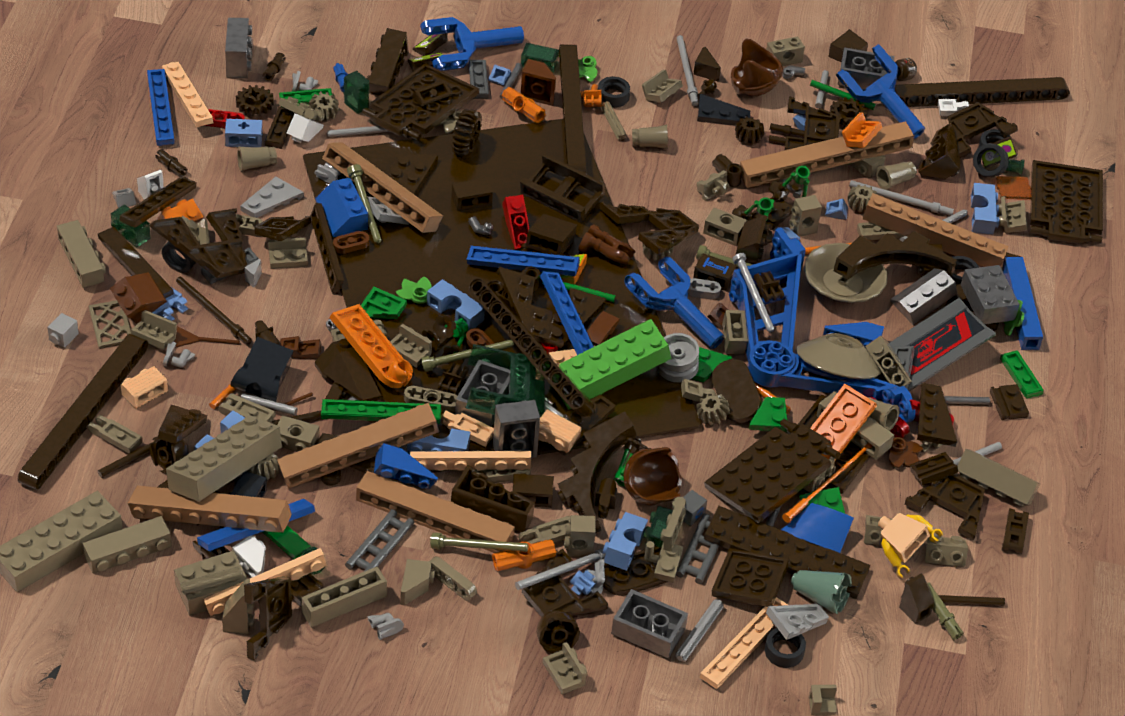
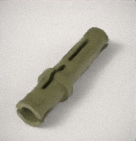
[927,582,964,640]

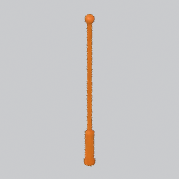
[782,443,872,523]

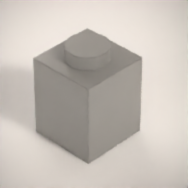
[47,313,79,348]

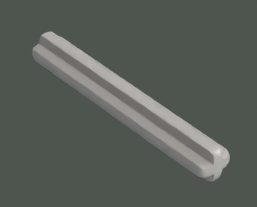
[675,599,724,662]

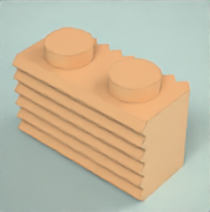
[121,366,168,409]
[538,409,582,453]

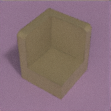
[808,685,837,715]

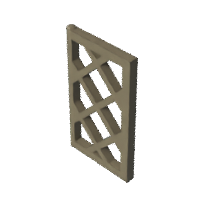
[88,301,131,348]

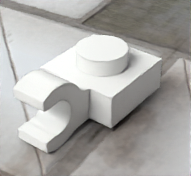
[938,99,969,116]

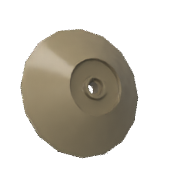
[804,243,887,303]
[797,333,881,379]

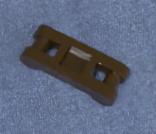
[1002,508,1029,554]

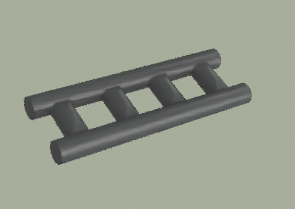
[345,509,414,572]
[676,513,720,584]

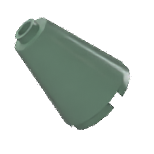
[791,570,852,614]

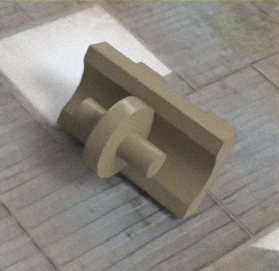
[696,170,729,201]

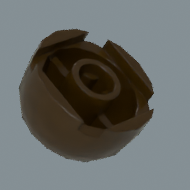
[150,436,189,474]
[536,610,580,654]

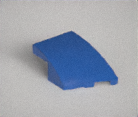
[781,503,854,553]

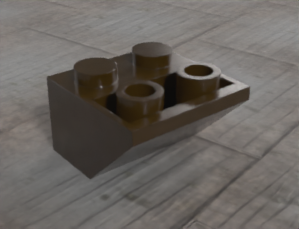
[736,215,770,265]

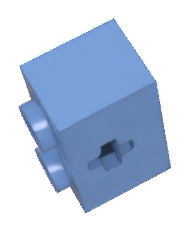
[225,119,263,147]

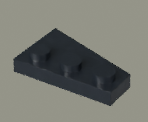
[697,94,750,126]

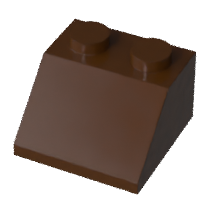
[521,59,556,106]
[110,272,167,324]

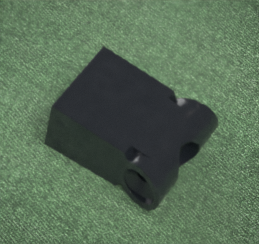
[230,337,294,402]

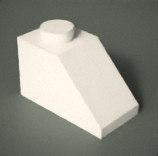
[287,114,324,143]
[137,170,164,200]
[232,535,266,578]

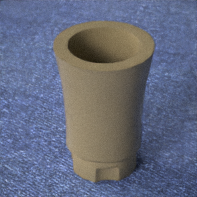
[632,125,668,149]
[237,146,277,171]
[876,161,917,190]
[868,397,899,430]

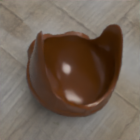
[731,39,783,96]
[624,447,682,505]

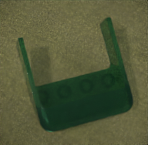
[465,344,545,417]

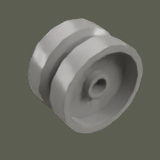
[657,333,699,383]

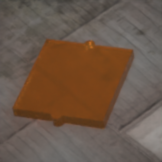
[996,176,1031,200]

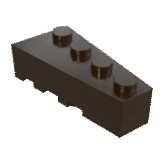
[366,28,409,95]
[451,465,535,532]

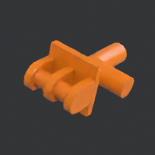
[580,84,602,107]

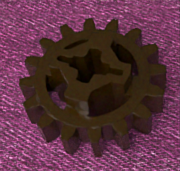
[235,85,274,116]
[829,97,867,128]

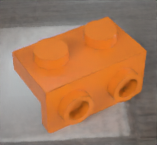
[842,113,883,148]
[158,198,204,223]

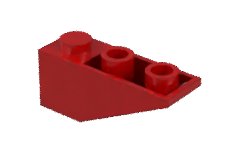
[502,195,530,250]

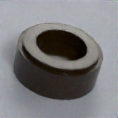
[321,470,341,486]

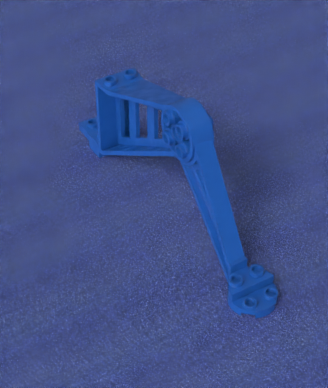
[729,227,915,423]

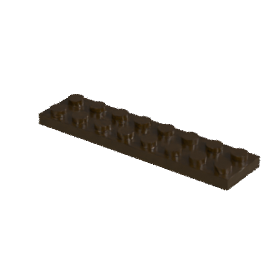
[704,506,870,599]

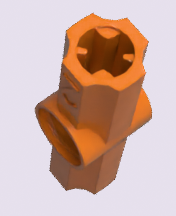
[502,87,546,123]
[492,539,556,571]

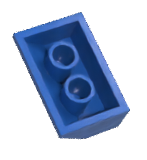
[315,178,368,237]

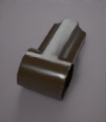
[712,154,742,187]

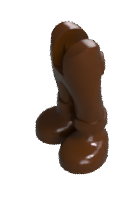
[578,224,636,265]

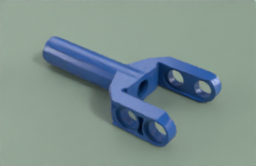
[420,17,524,71]
[836,44,925,139]
[624,256,725,349]

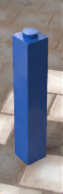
[1002,257,1043,350]

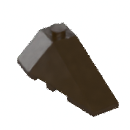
[918,123,961,179]
[314,339,381,401]

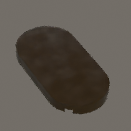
[712,359,762,423]
[603,547,668,596]

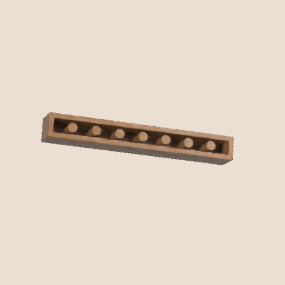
[322,142,443,233]
[863,193,1009,267]
[277,403,439,489]
[356,471,515,553]
[128,485,292,533]

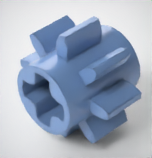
[570,570,596,596]

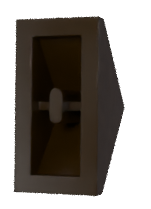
[693,47,721,81]

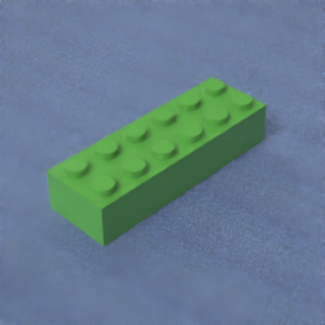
[559,319,672,410]

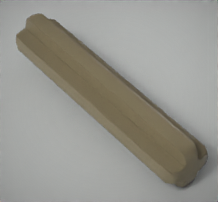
[601,101,626,140]
[180,566,242,594]

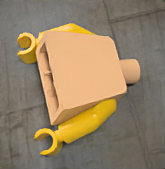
[878,513,943,578]

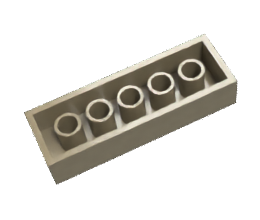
[166,415,282,502]
[0,490,123,592]

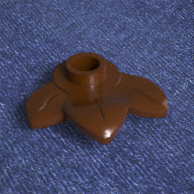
[889,437,923,468]

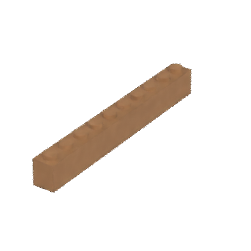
[740,121,914,188]

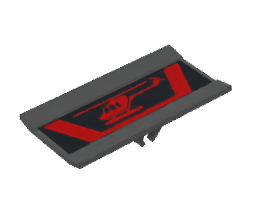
[889,298,996,391]

